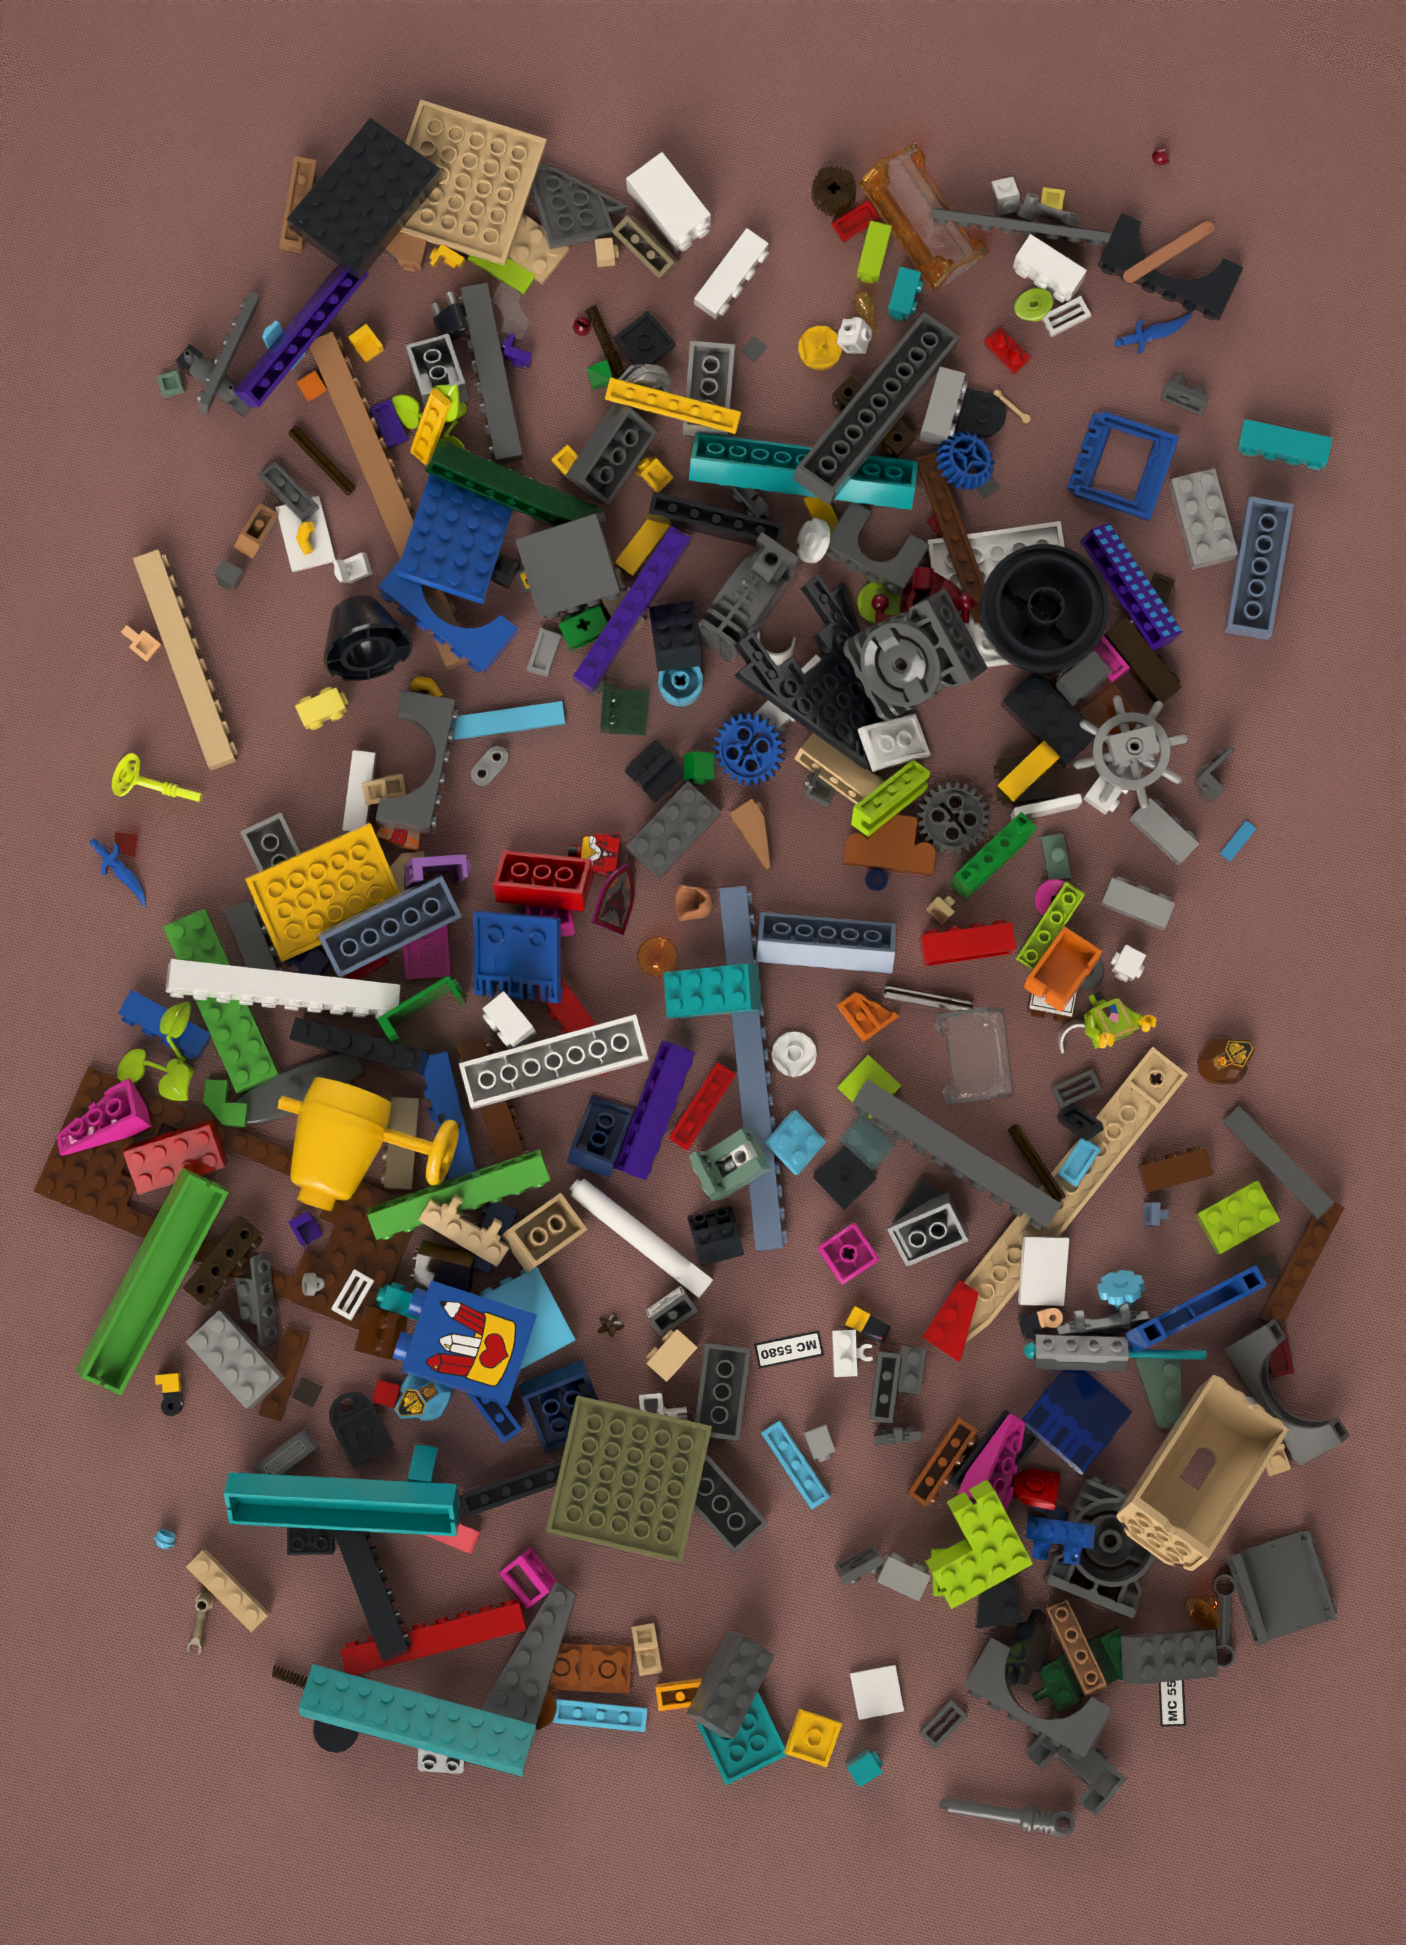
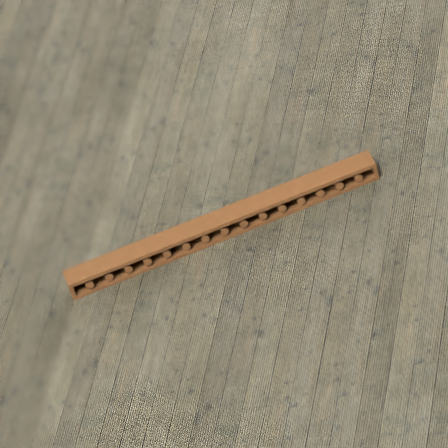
[310,332,469,671]

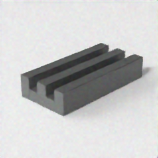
[1051,1069,1102,1109]
[919,1699,968,1750]

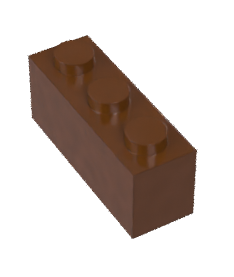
[1138,1145,1214,1194]

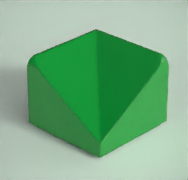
[586,360,612,390]

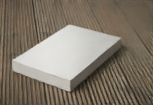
[276,496,336,572]
[858,713,931,772]
[1010,794,1082,820]
[1018,1236,1069,1306]

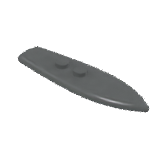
[234,1053,365,1125]

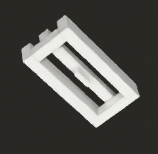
[1042,296,1091,337]
[331,1269,374,1321]

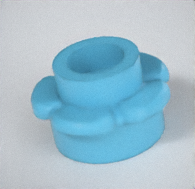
[154,1529,176,1549]

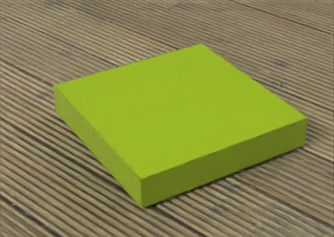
[837,1055,901,1119]

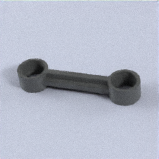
[1212,1574,1236,1668]

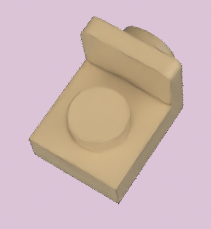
[1266,1443,1291,1477]

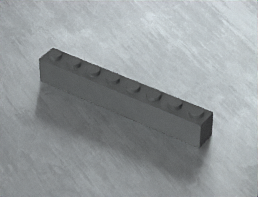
[458,283,523,465]

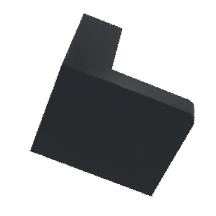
[490,556,520,589]

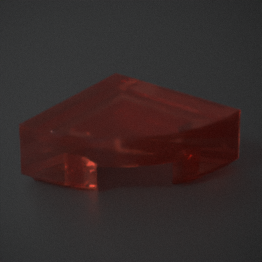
[115,832,138,858]

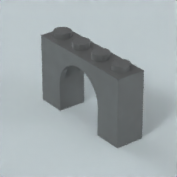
[826,502,930,596]

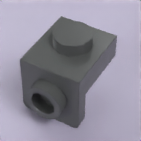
[803,769,836,808]

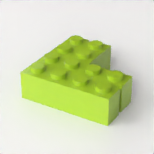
[925,1480,1033,1609]

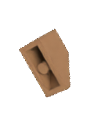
[233,503,279,559]

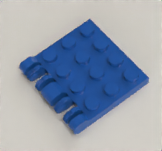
[473,910,563,1003]

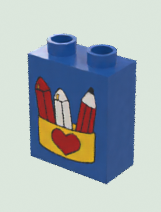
[393,1280,537,1406]

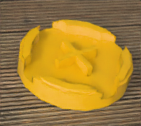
[798,325,842,371]

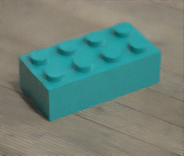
[664,963,761,1019]

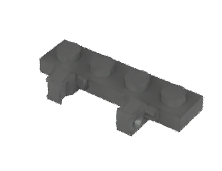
[1057,1302,1149,1337]

